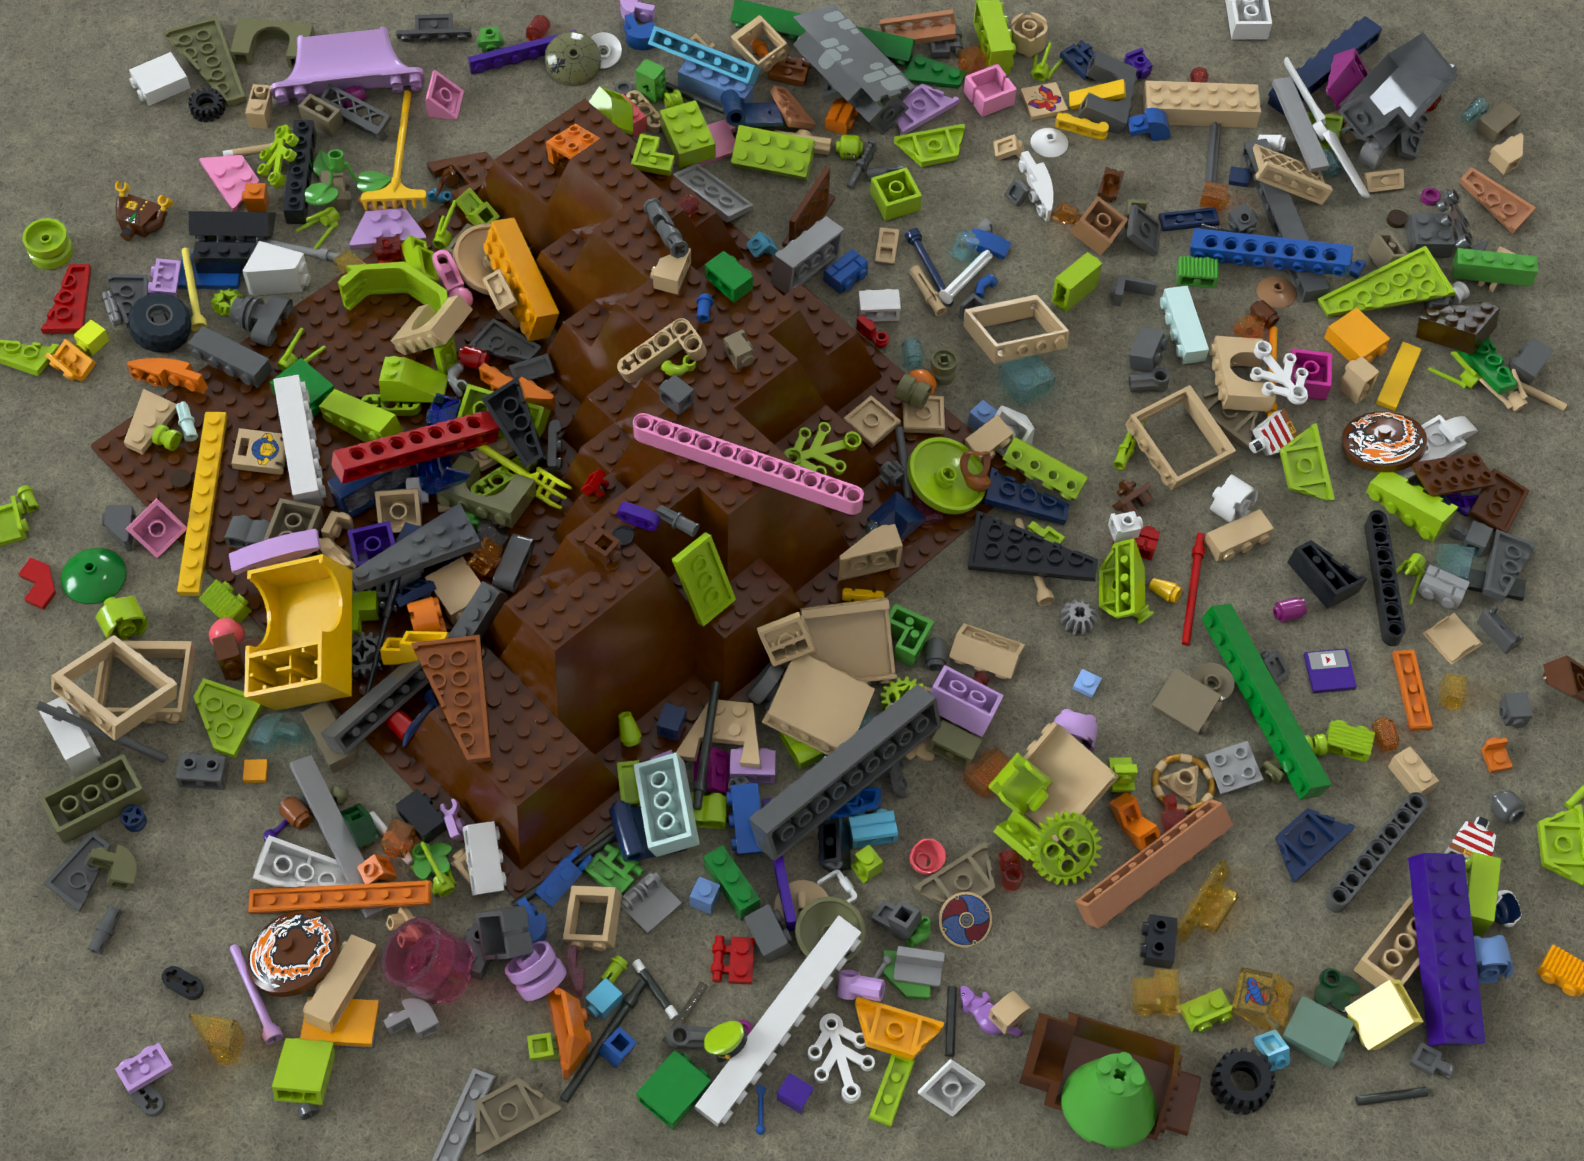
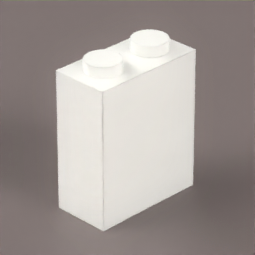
[129,52,190,106]

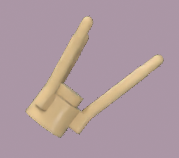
[1479,369,1528,412]

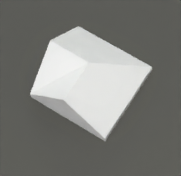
[994,405,1035,457]
[918,1059,986,1117]

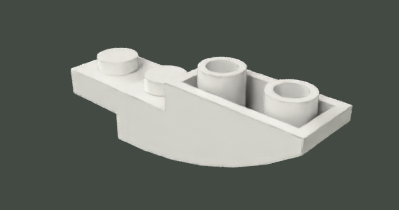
[1018,151,1053,222]

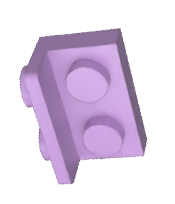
[148,258,181,297]
[115,1043,174,1095]

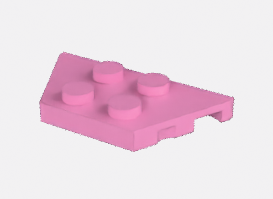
[199,155,260,212]

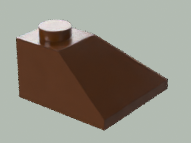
[1543,655,1584,704]

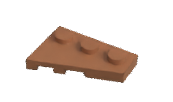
[770,86,816,130]

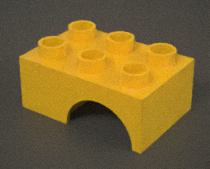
[244,554,352,711]

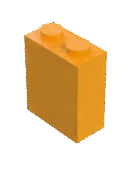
[1324,307,1390,363]

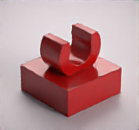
[580,468,610,497]

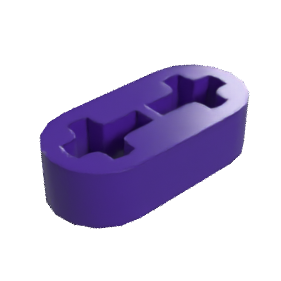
[616,502,661,531]

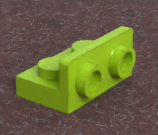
[993,811,1041,861]
[1179,988,1237,1033]

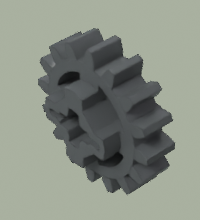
[352,632,384,678]

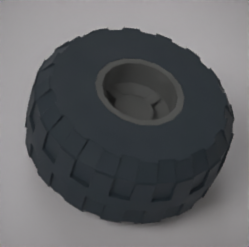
[128,293,191,352]

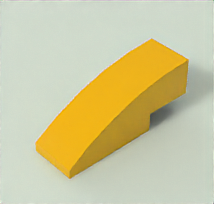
[380,631,449,665]

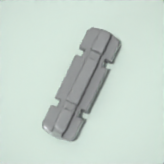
[102,290,122,325]

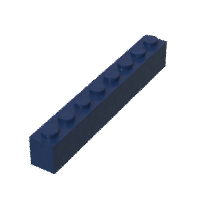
[1267,16,1382,116]

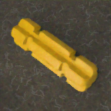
[842,588,884,601]

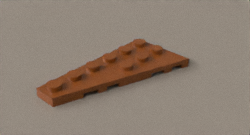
[411,635,491,764]

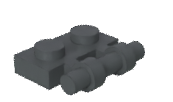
[930,25,964,58]

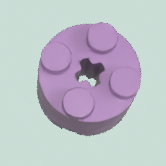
[1054,709,1098,753]

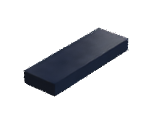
[1158,207,1220,232]

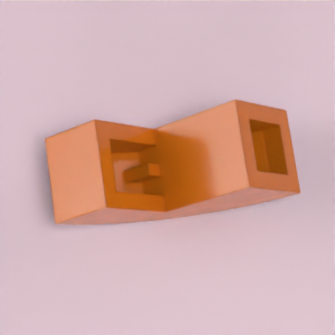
[1109,792,1161,851]

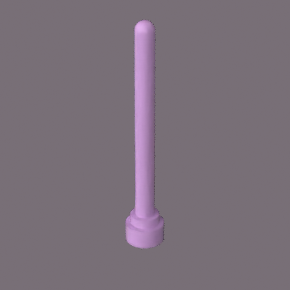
[230,944,284,1045]

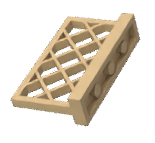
[1253,144,1333,205]

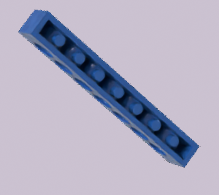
[1190,228,1353,277]

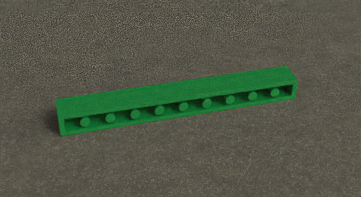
[730,0,916,66]
[1201,604,1332,800]

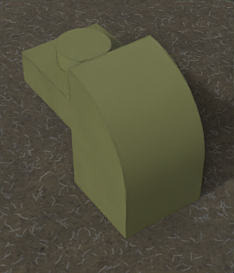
[86,845,137,891]

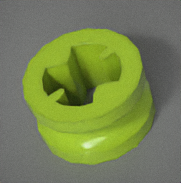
[1132,604,1154,624]

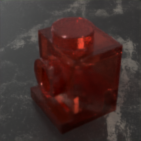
[372,234,402,263]

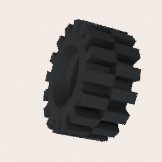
[188,87,225,122]

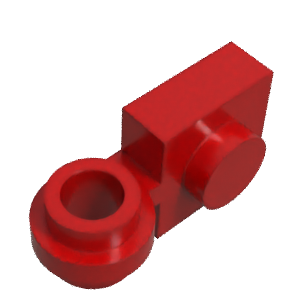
[856,314,889,348]

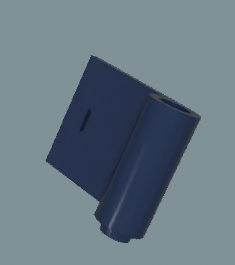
[720,89,783,127]
[609,801,688,862]

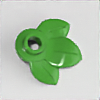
[411,843,452,880]

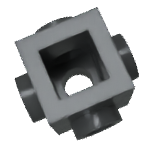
[1227,202,1258,234]

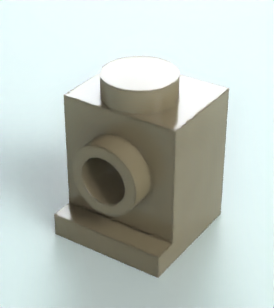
[724,329,754,369]

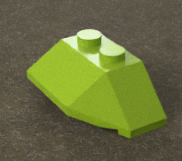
[1099,538,1145,619]

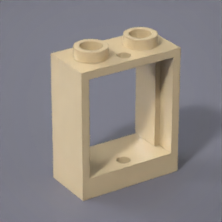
[731,15,789,75]
[563,886,622,951]

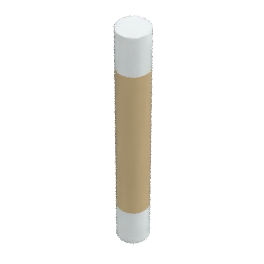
[223,143,277,156]

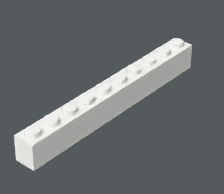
[695,916,861,1127]

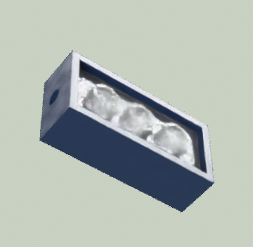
[328,464,419,518]

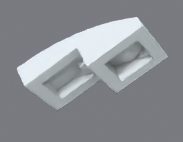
[1438,416,1478,442]

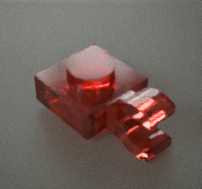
[1160,794,1186,832]

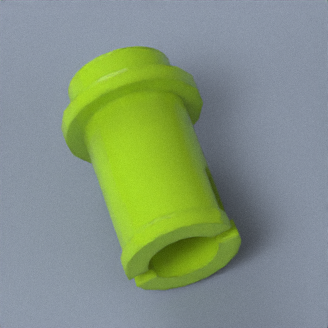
[17,485,39,513]
[600,955,628,984]

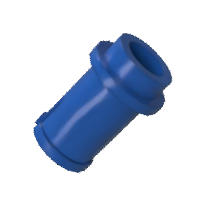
[696,293,714,323]

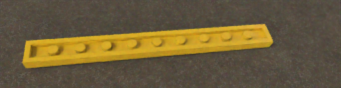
[177,412,228,596]

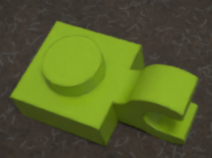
[1027,521,1065,544]

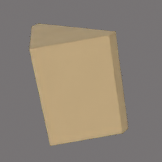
[375,488,422,532]

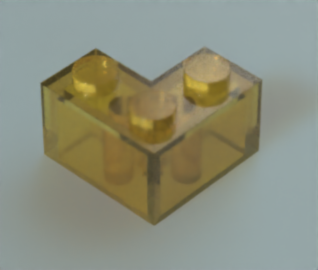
[1132,969,1182,1016]

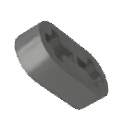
[129,1083,165,1117]

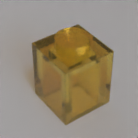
[1439,673,1468,710]

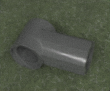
[1128,367,1170,393]
[665,1024,714,1049]

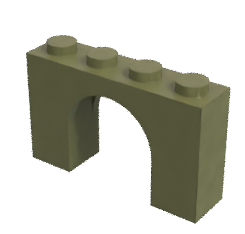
[230,18,315,68]
[435,455,536,528]

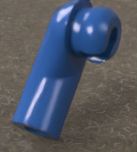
[974,274,998,298]

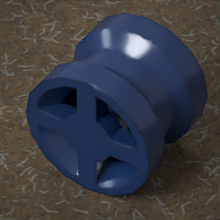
[120,805,147,832]

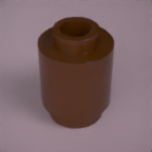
[1250,300,1280,329]

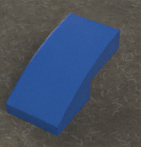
[965,228,1011,260]

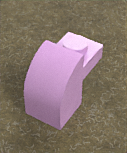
[620,0,656,23]

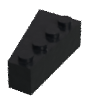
[482,377,547,473]

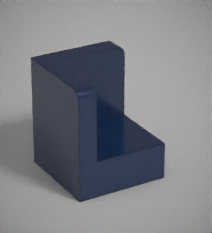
[656,703,687,741]

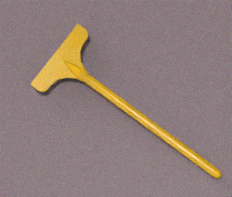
[361,90,427,210]

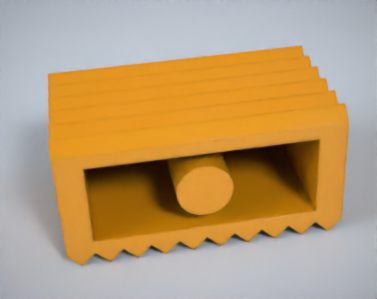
[1536,945,1584,998]

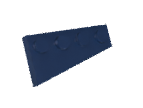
[984,467,1069,525]

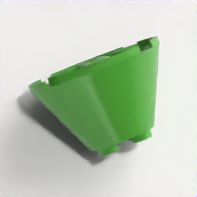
[1061,1052,1158,1149]

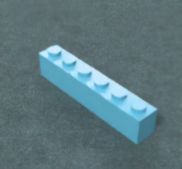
[648,26,761,85]

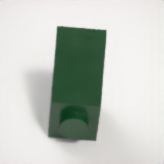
[340,803,380,848]

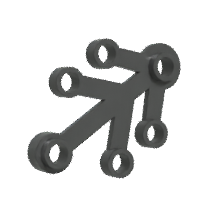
[1437,189,1473,249]

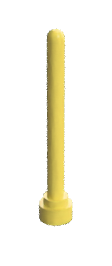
[181,248,207,332]

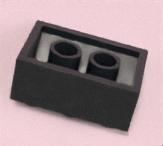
[192,240,261,274]

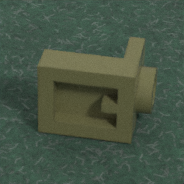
[1260,754,1286,785]

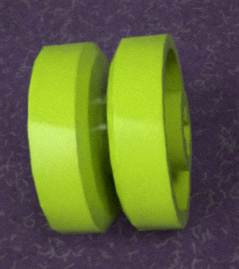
[22,218,73,270]

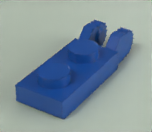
[534,845,593,907]

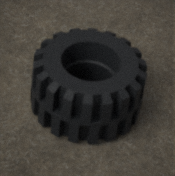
[1210,1047,1276,1115]

